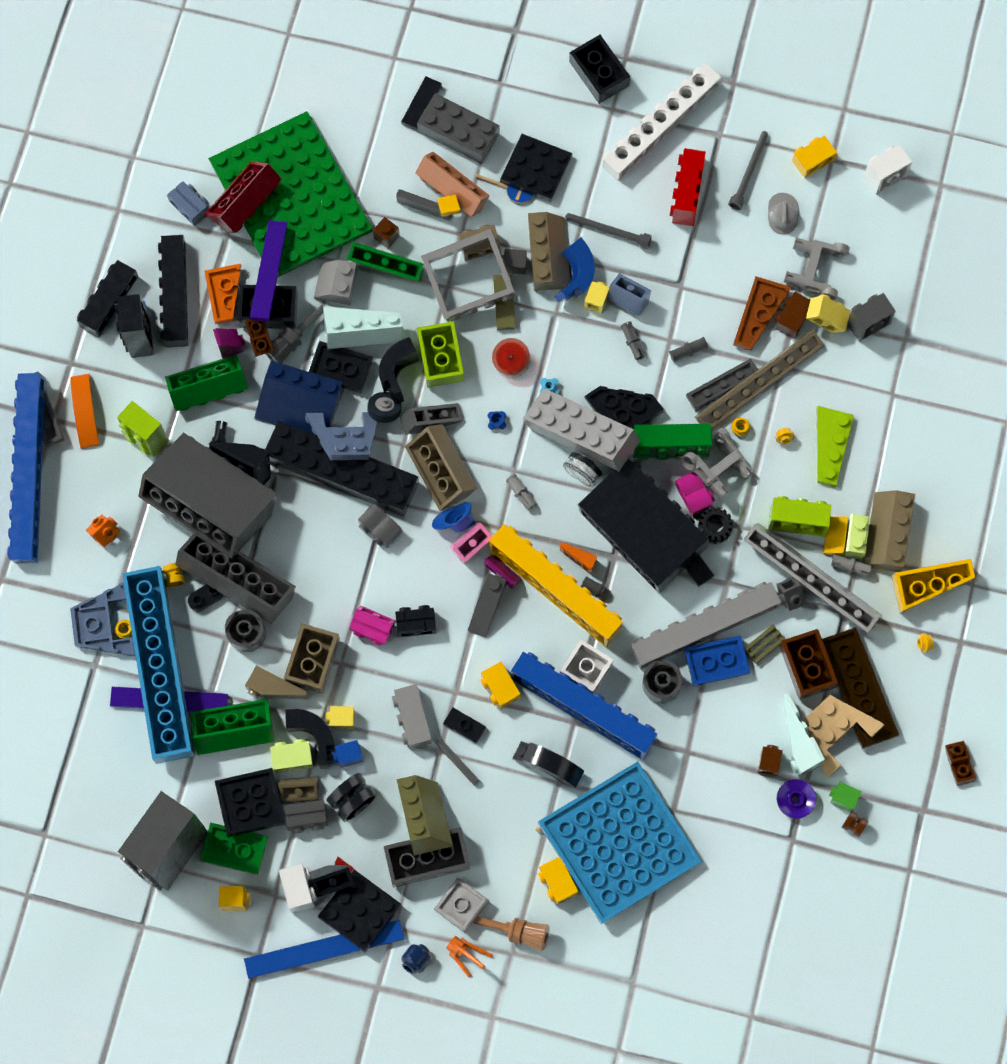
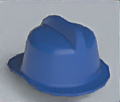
[432,502,476,533]

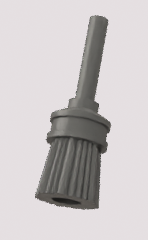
[265,305,324,364]

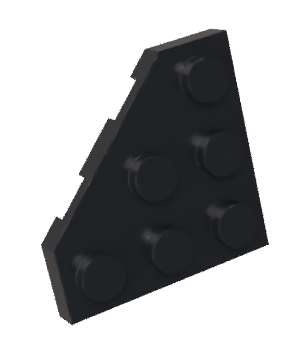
[584,386,664,429]

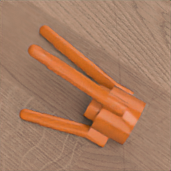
[446,936,493,977]

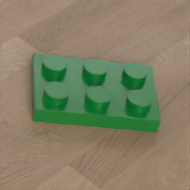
[200,822,268,875]

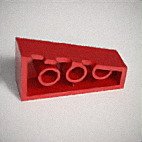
[669,148,706,226]

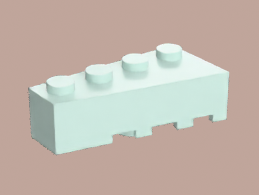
[323,306,403,349]

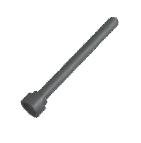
[728,131,768,210]
[565,213,652,249]

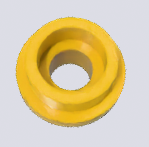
[731,417,750,436]
[775,428,795,445]
[115,620,132,639]
[917,633,934,653]

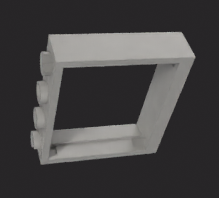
[421,229,516,322]

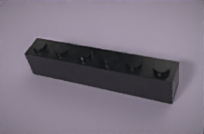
[158,235,188,348]

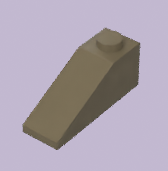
[245,665,309,699]

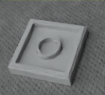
[434,877,489,933]

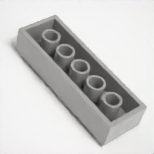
[523,388,640,471]

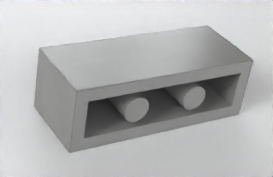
[392,684,432,749]

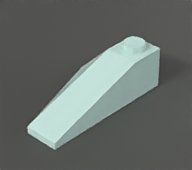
[783,693,825,776]

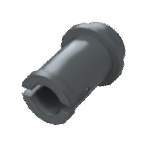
[581,576,607,598]

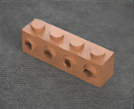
[415,152,490,217]

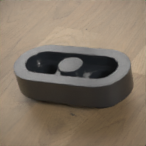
[188,584,223,612]

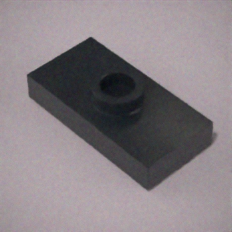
[443,707,486,744]

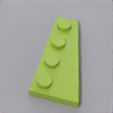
[816,406,854,487]

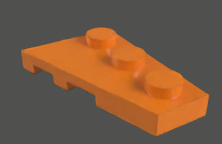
[204,263,242,325]

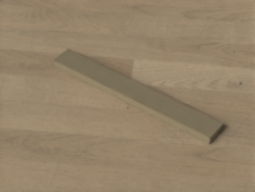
[695,330,824,429]

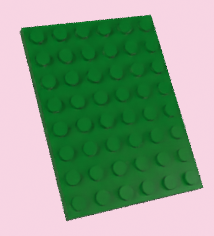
[208,111,373,277]

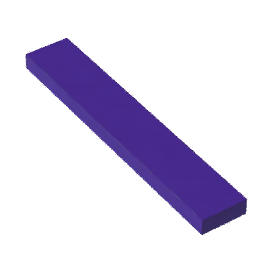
[250,220,288,322]
[110,686,228,712]

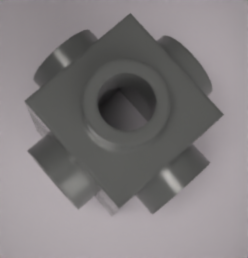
[776,577,807,611]

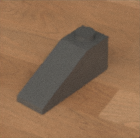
[400,403,464,435]
[468,573,507,638]

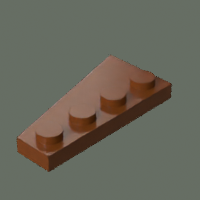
[733,276,791,351]

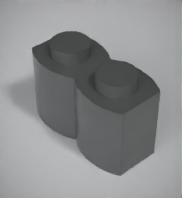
[358,503,402,548]

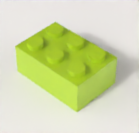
[417,321,464,388]
[117,401,169,457]
[768,496,831,537]

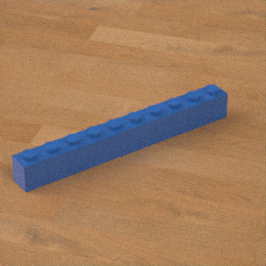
[7,373,46,563]

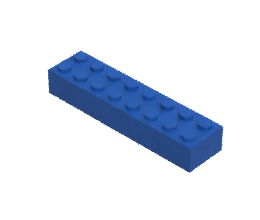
[511,652,657,760]

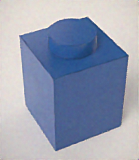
[332,740,363,768]

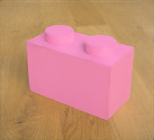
[449,522,493,563]

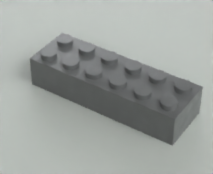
[175,534,296,624]

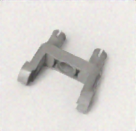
[784,237,850,300]
[681,428,754,499]

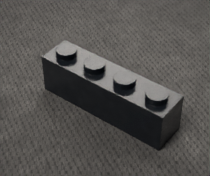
[77,260,139,337]

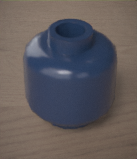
[401,944,431,975]

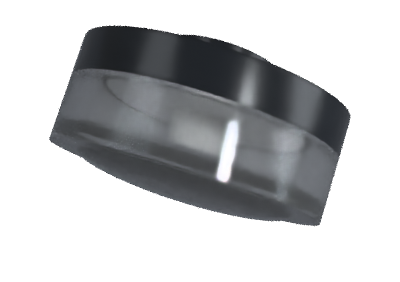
[563,452,603,488]

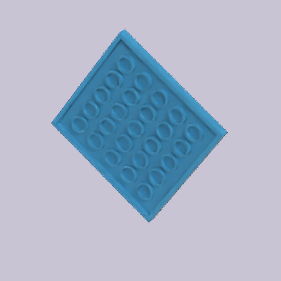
[538,761,702,924]

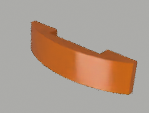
[70,374,100,449]

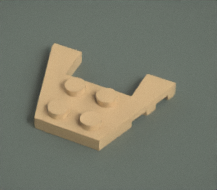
[803,695,885,778]

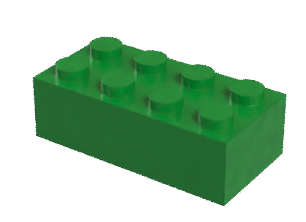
[633,423,712,461]

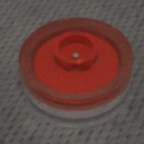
[492,338,531,378]

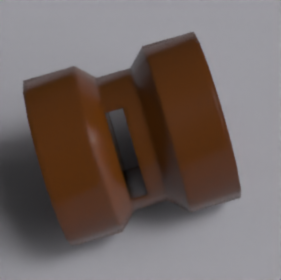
[841,811,869,838]

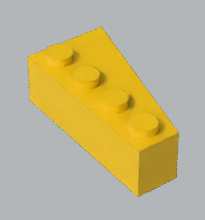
[892,559,975,613]

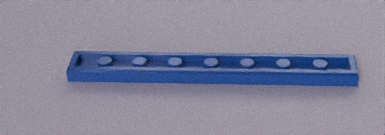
[244,920,404,979]

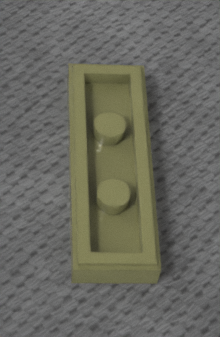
[493,274,516,330]

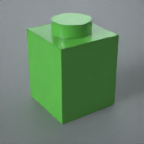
[829,782,862,812]

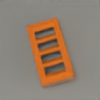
[560,542,597,573]

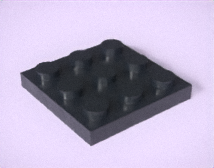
[500,134,572,202]
[215,768,285,838]
[318,869,402,953]

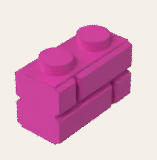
[349,606,396,645]

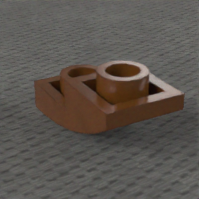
[245,319,274,357]
[945,741,976,786]

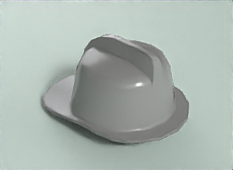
[768,193,798,234]

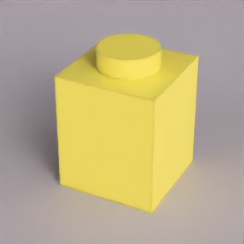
[584,281,609,313]
[326,706,355,730]

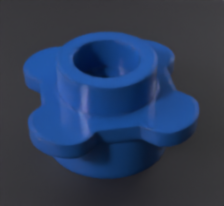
[487,411,506,430]

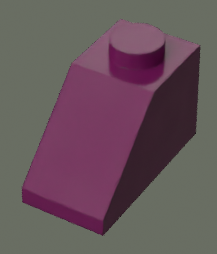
[213,328,246,359]

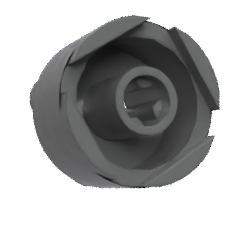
[225,609,266,652]
[642,660,682,704]

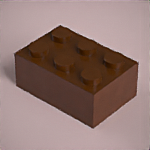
[779,629,838,700]

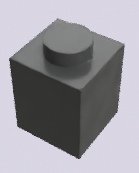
[502,249,527,275]

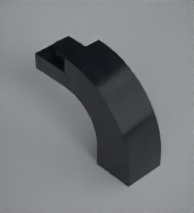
[379,337,419,404]
[285,709,335,769]
[512,741,584,788]

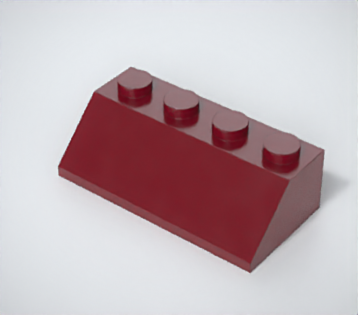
[204,161,282,233]

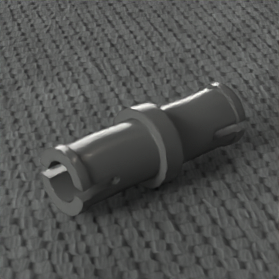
[620,321,646,360]
[669,337,708,362]

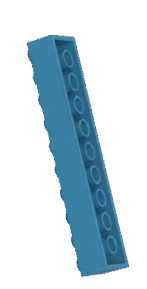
[122,566,195,764]

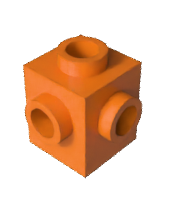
[85,514,120,548]

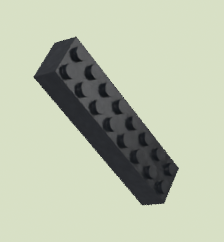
[265,420,419,516]

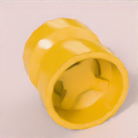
[163,563,185,587]

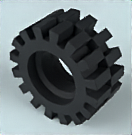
[698,507,733,544]

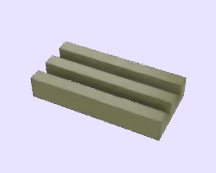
[744,625,786,664]

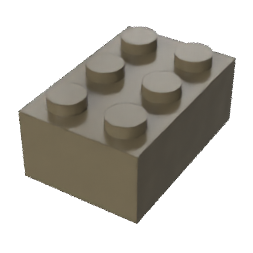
[284,623,340,694]

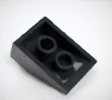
[209,441,271,485]

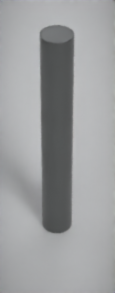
[435,738,480,786]

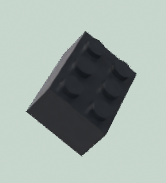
[569,34,630,104]
[238,284,298,329]

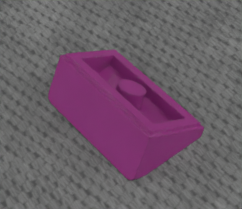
[484,555,522,589]

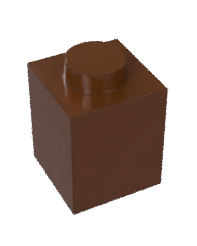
[373,217,400,249]
[757,745,783,776]

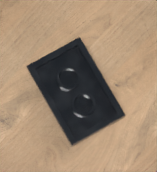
[309,341,373,393]

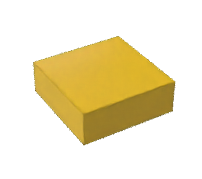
[437,195,460,217]

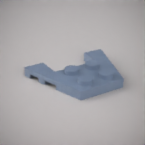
[305,412,377,460]
[70,582,135,656]

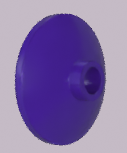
[776,779,816,819]

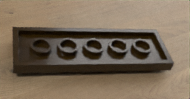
[822,627,899,749]

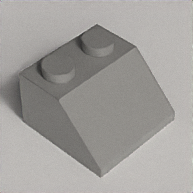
[314,260,358,305]

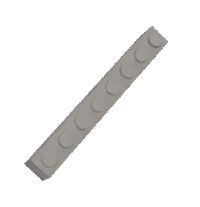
[743,523,882,633]
[630,582,782,670]

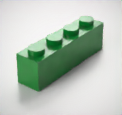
[347,242,425,282]

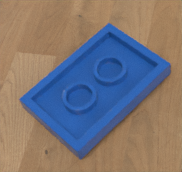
[684,635,750,687]

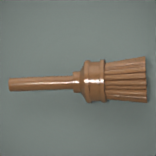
[474,916,550,951]

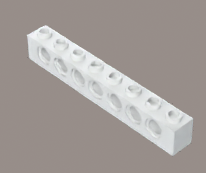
[602,63,721,181]

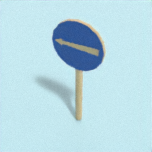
[475,174,533,204]

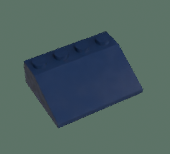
[254,361,344,436]

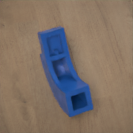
[554,237,595,302]

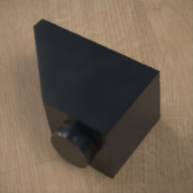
[310,865,355,898]

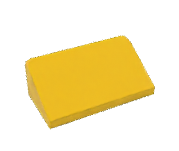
[823,516,848,556]

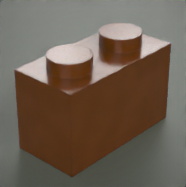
[774,292,810,339]

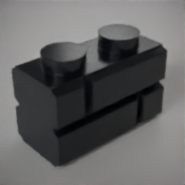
[395,605,437,637]

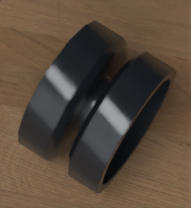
[326,773,377,822]

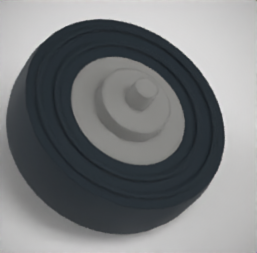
[367,392,402,423]

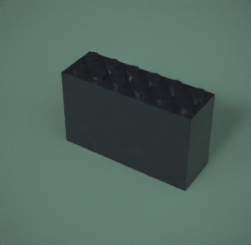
[577,458,709,593]

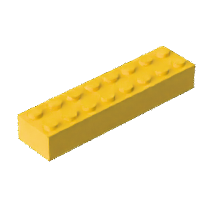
[489,524,623,648]

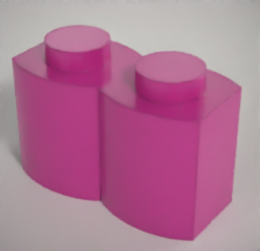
[675,471,715,517]

